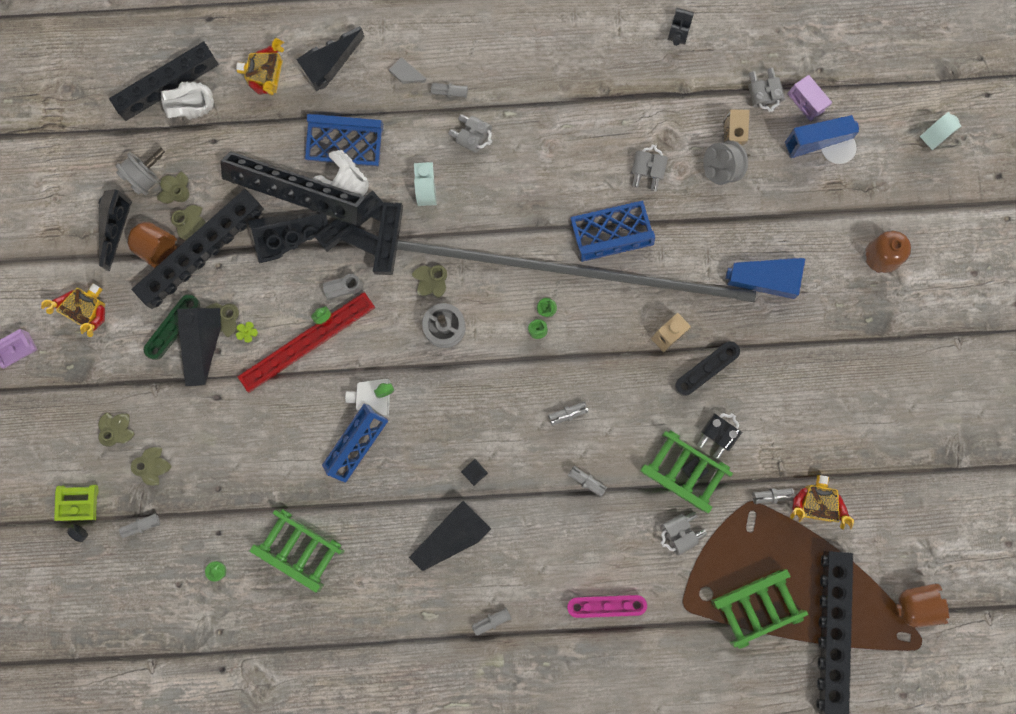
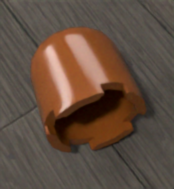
[127,222,178,268]
[865,230,912,273]
[896,583,949,628]

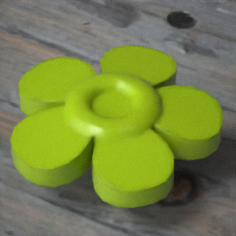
[236,322,258,343]

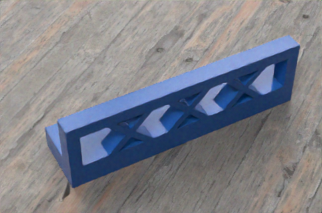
[322,403,388,483]

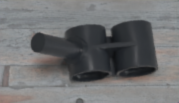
[668,8,694,46]

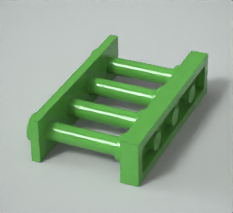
[640,430,733,514]
[249,509,345,593]
[711,569,808,649]

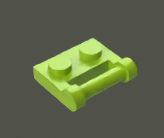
[54,485,99,521]

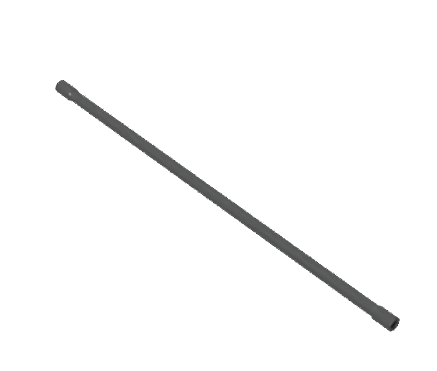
[397,239,756,302]

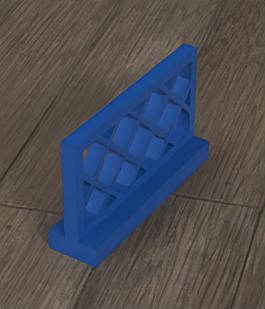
[305,114,384,167]
[570,201,655,262]

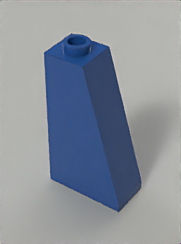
[785,115,859,159]
[725,258,805,299]

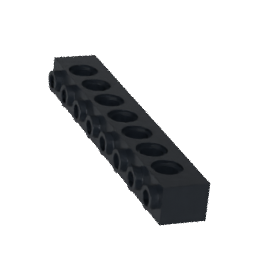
[220,151,366,225]
[131,189,264,309]
[816,551,853,714]

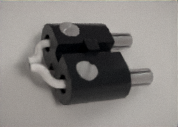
[697,413,743,460]

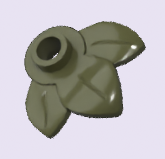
[157,172,190,204]
[171,205,206,241]
[412,265,447,298]
[206,303,239,337]
[98,412,135,447]
[131,447,171,486]

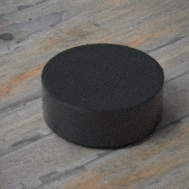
[67,524,88,542]

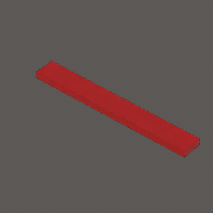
[237,291,376,393]

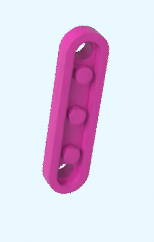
[567,595,647,618]

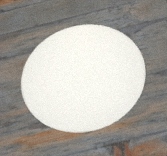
[821,138,857,164]

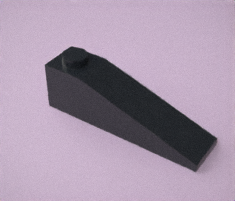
[296,26,365,91]
[98,189,132,271]
[248,212,328,263]
[177,308,222,386]
[409,501,492,571]

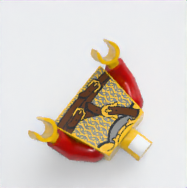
[236,38,284,96]
[41,284,105,337]
[790,475,854,529]

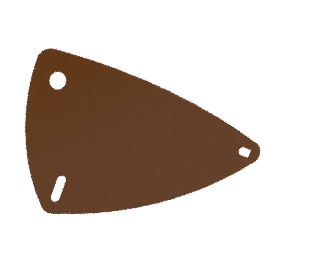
[683,501,922,651]

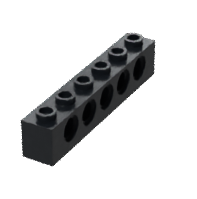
[109,41,219,121]

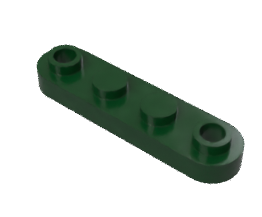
[144,294,200,360]

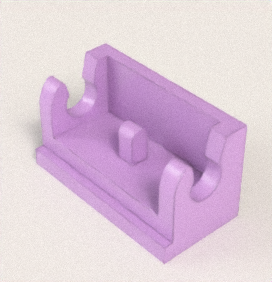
[787,75,832,122]
[0,329,37,369]

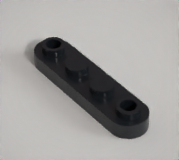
[675,341,740,396]

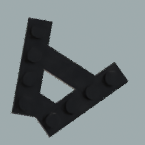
[314,190,403,275]

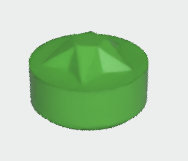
[537,298,557,317]
[311,306,331,324]
[528,319,548,339]
[374,383,394,398]
[205,561,227,581]

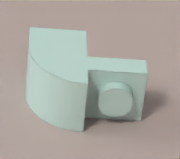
[920,112,961,150]
[414,162,437,206]

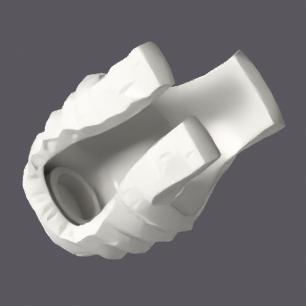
[161,81,214,120]
[312,150,369,196]

